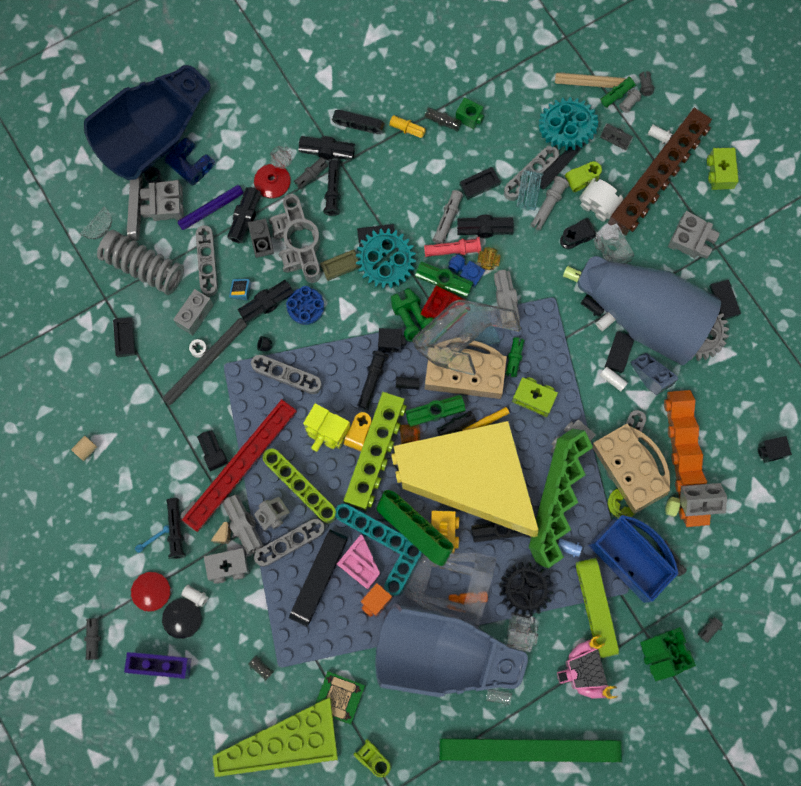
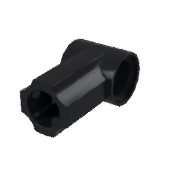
[197,430,228,472]

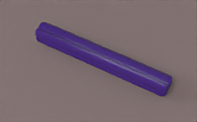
[177,185,243,230]

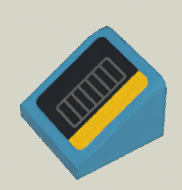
[229,279,251,301]

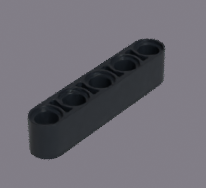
[289,529,348,627]

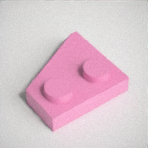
[337,535,380,590]

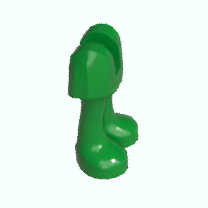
[391,288,438,342]

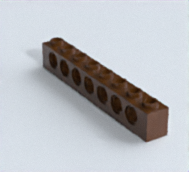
[608,107,712,236]

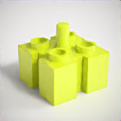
[303,403,350,452]

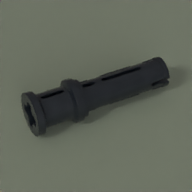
[323,160,341,216]
[357,351,389,410]
[166,498,186,559]

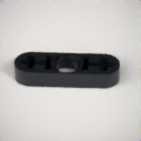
[332,110,385,134]

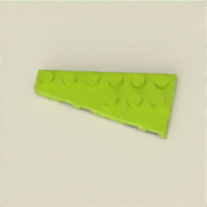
[212,697,338,777]

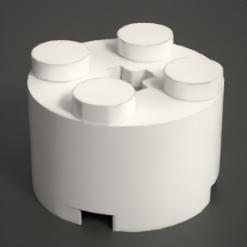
[579,178,623,222]

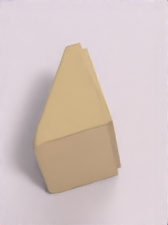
[211,522,231,544]

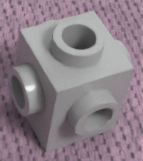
[254,497,290,531]

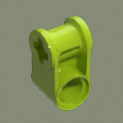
[564,161,602,192]
[353,739,391,777]

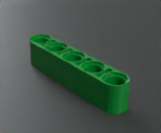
[376,490,454,566]

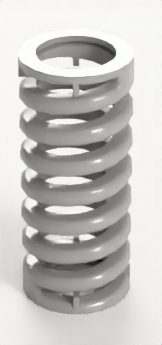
[97,230,184,295]

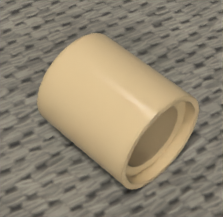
[71,435,97,461]

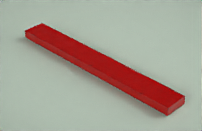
[182,399,297,533]

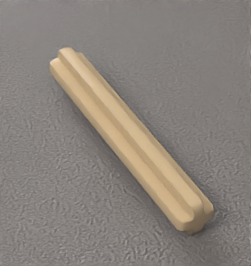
[555,73,626,88]

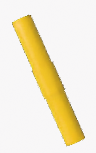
[462,407,510,431]

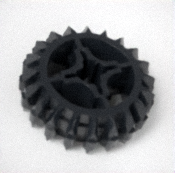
[499,562,554,617]

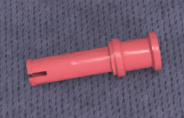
[424,237,481,257]

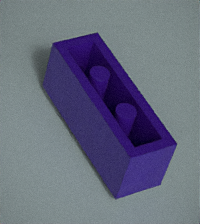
[124,652,192,679]

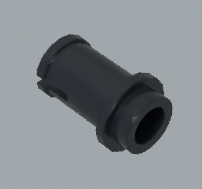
[581,295,605,317]
[395,375,420,390]

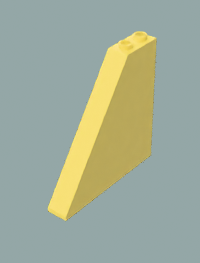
[391,421,538,537]

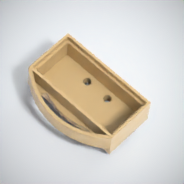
[425,339,507,399]
[593,423,670,514]

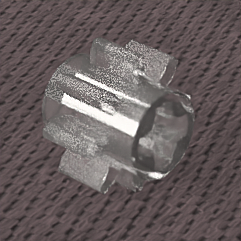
[270,146,292,169]

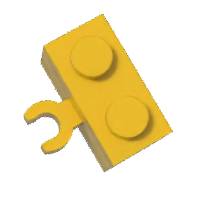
[431,511,459,554]

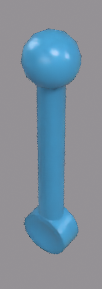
[135,525,169,553]

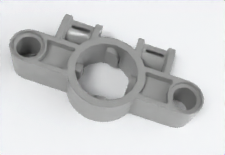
[269,194,321,283]

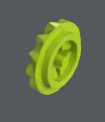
[607,489,636,517]

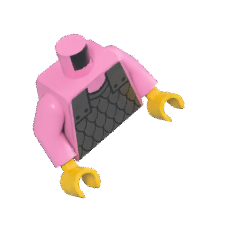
[557,635,618,699]

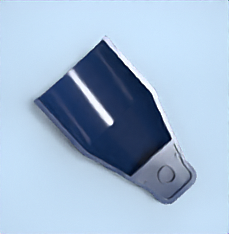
[84,65,211,180]

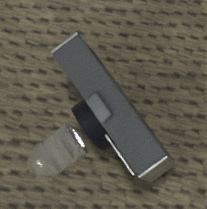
[600,123,633,150]

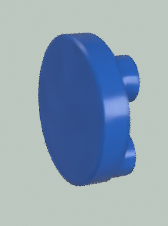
[286,286,325,325]

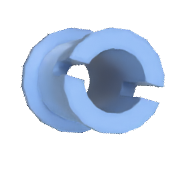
[558,538,582,558]

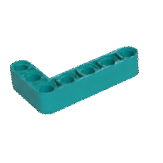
[335,504,423,597]

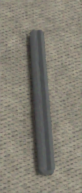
[163,318,247,405]

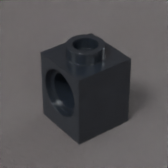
[378,328,406,353]
[758,436,792,463]

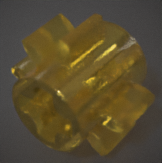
[477,247,501,270]

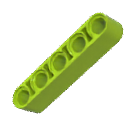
[263,449,336,524]
[576,558,619,658]

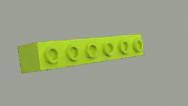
[344,392,407,511]

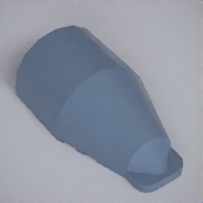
[577,256,721,366]
[375,603,528,697]

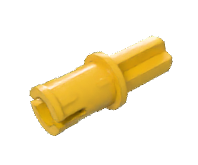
[389,115,426,138]

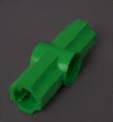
[415,261,473,298]
[405,395,466,427]

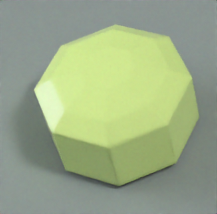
[665,497,680,517]

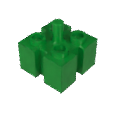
[640,627,696,682]

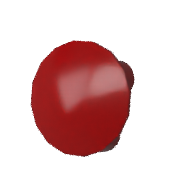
[131,572,171,612]

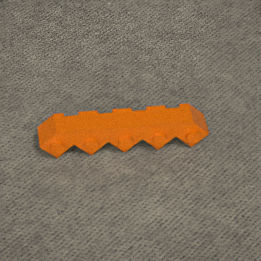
[664,390,711,527]

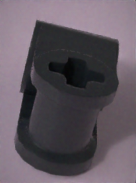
[560,218,598,249]

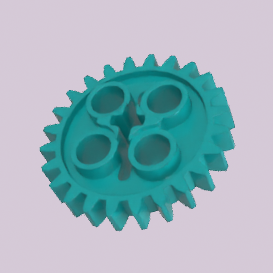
[539,97,598,151]
[355,228,416,289]

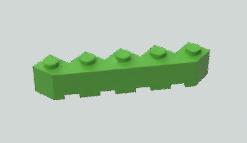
[529,429,593,568]

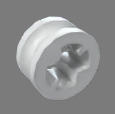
[189,339,208,358]

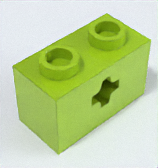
[707,148,739,190]
[512,377,558,417]

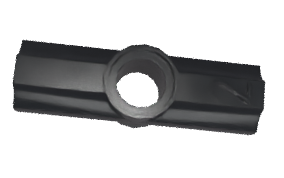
[298,136,355,161]
[227,187,262,244]
[457,215,514,238]
[238,280,294,324]
[471,523,528,543]

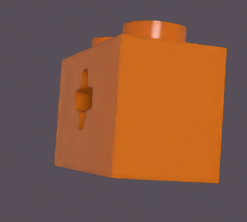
[360,583,393,617]

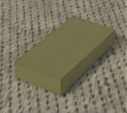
[320,249,361,281]

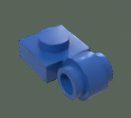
[448,254,485,287]

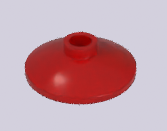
[254,164,291,199]

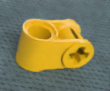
[343,412,372,451]

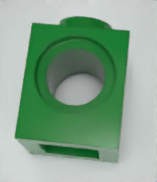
[455,97,485,130]

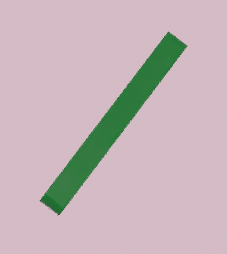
[439,738,622,762]

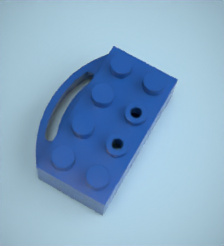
[588,515,679,603]

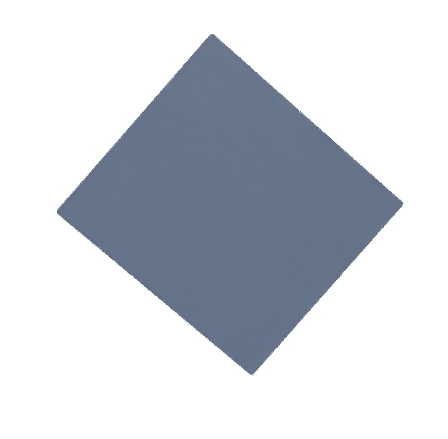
[224,297,629,667]

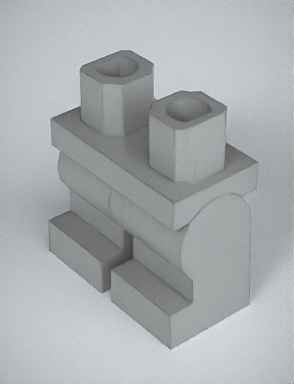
[140,180,184,221]
[667,211,720,259]

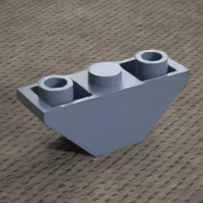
[630,353,678,395]

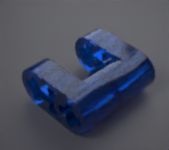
[165,137,215,186]

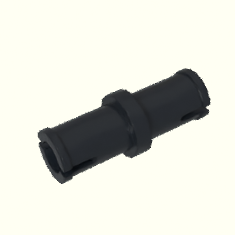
[437,410,476,436]

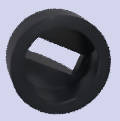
[257,336,272,352]

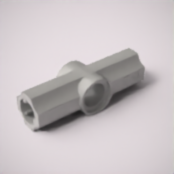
[494,270,520,327]
[222,495,263,554]

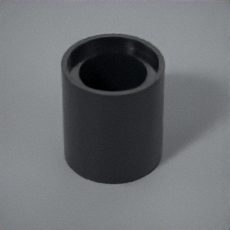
[144,167,164,185]

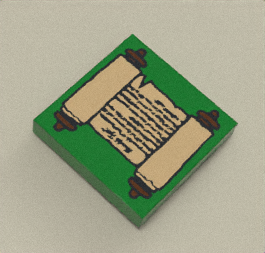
[315,671,365,725]

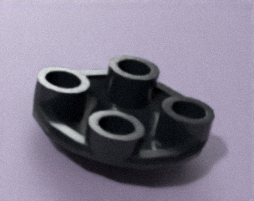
[162,599,202,639]

